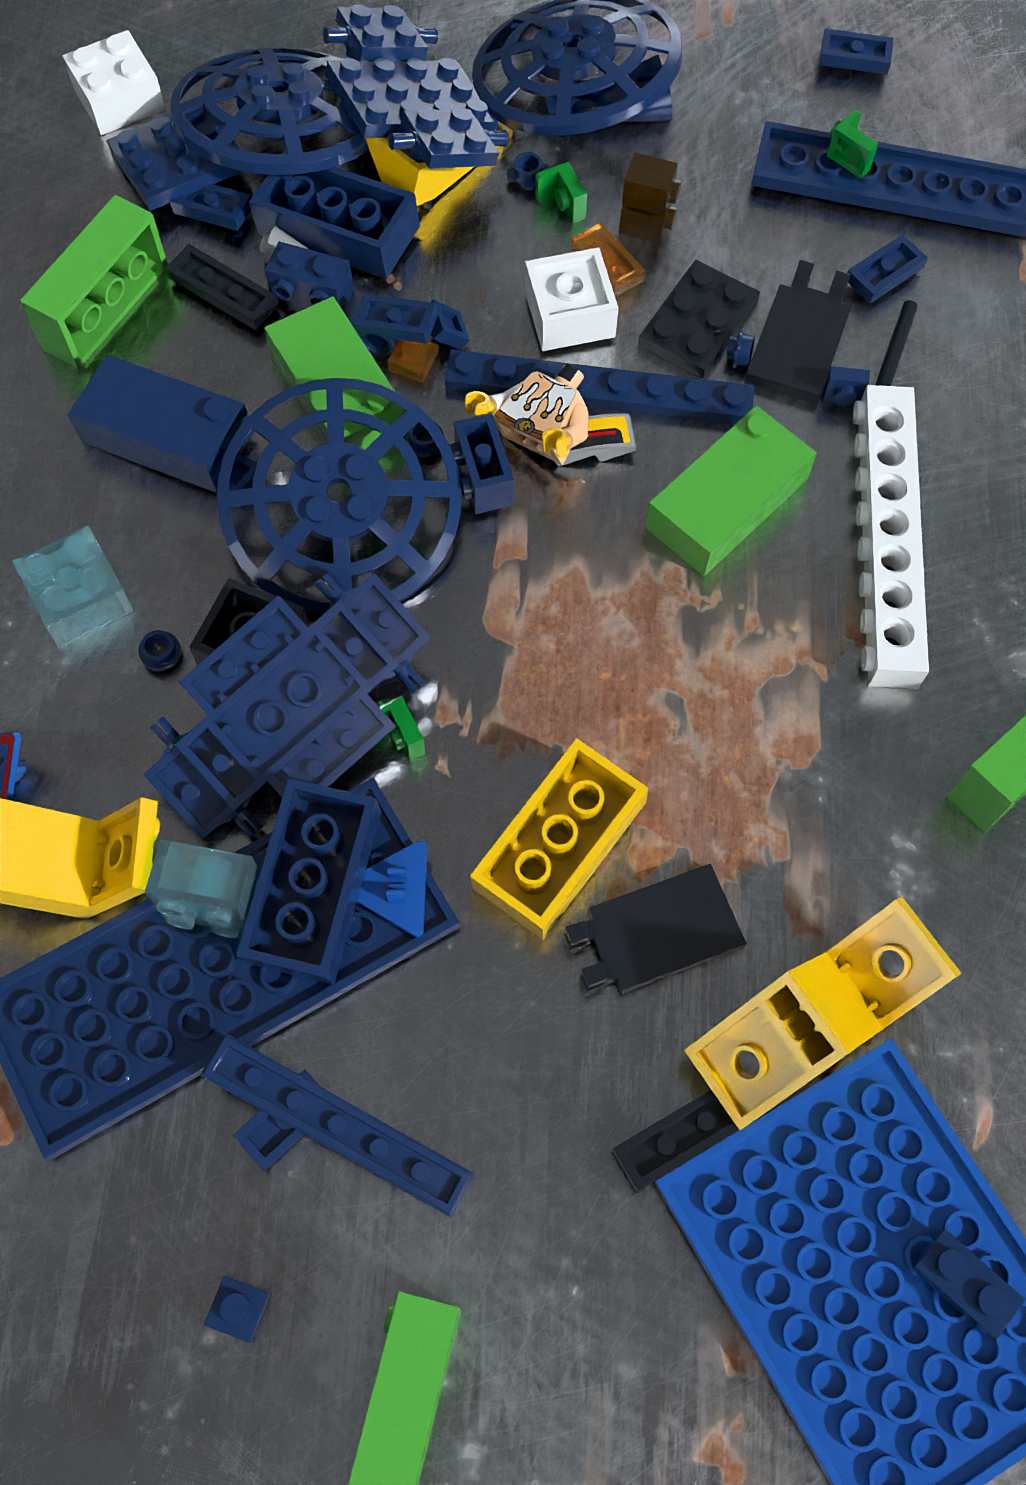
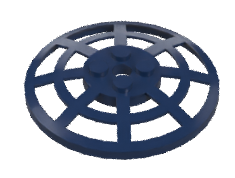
[472,0,682,135]
[170,47,369,175]
[217,378,462,617]

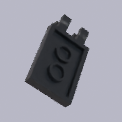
[744,260,852,404]
[563,863,747,994]

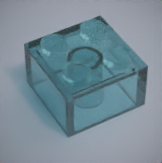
[12,525,134,648]
[145,839,260,938]

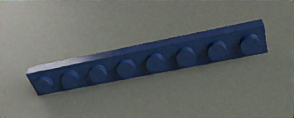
[445,349,755,425]

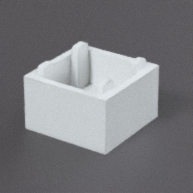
[525,247,619,351]

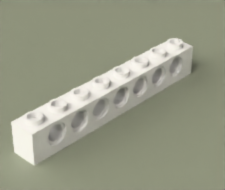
[853,385,929,689]

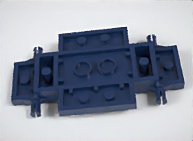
[323,5,509,168]
[143,573,432,840]

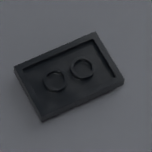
[638,259,760,379]

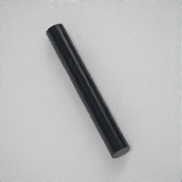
[875,300,918,386]

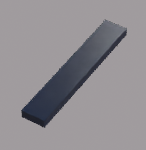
[200,1033,474,1217]

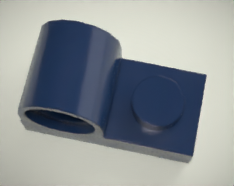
[352,294,439,356]

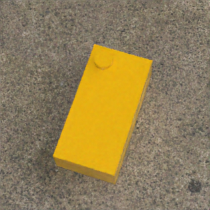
[470,738,648,940]

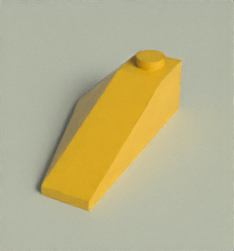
[365,122,513,206]

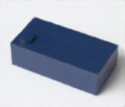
[249,150,420,279]
[67,355,254,493]
[236,778,382,985]

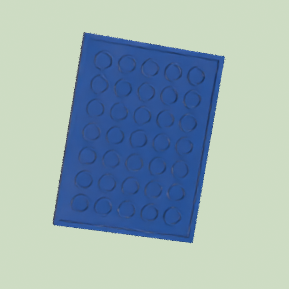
[654,1038,1026,1485]

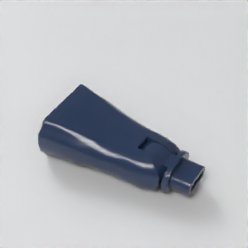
[545,55,673,122]

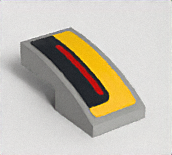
[556,413,637,467]

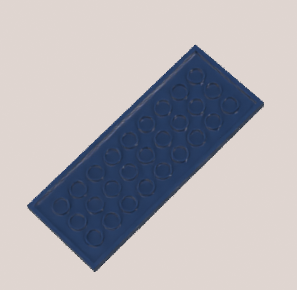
[0,777,460,1161]

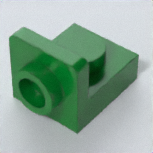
[827,109,879,179]
[535,161,587,223]
[376,696,425,761]

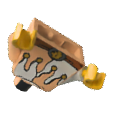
[465,364,589,465]

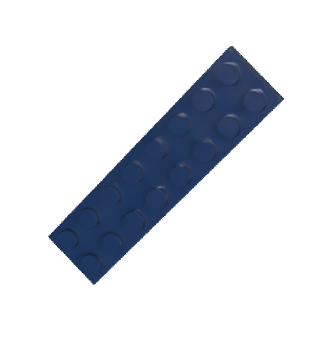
[751,121,1026,237]

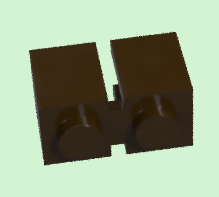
[619,152,682,244]

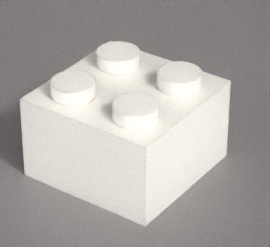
[62,30,166,136]

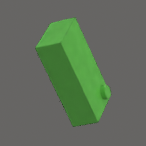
[20,194,168,369]
[264,296,406,449]
[645,405,817,577]
[946,715,1026,832]
[348,1291,461,1485]

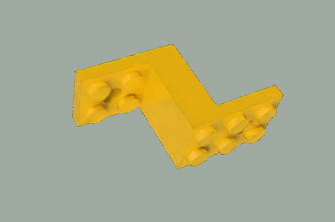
[0,797,160,919]
[684,897,961,1130]

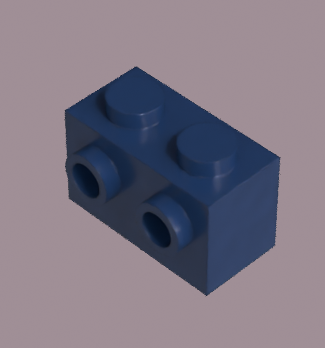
[265,241,354,312]
[449,413,514,514]

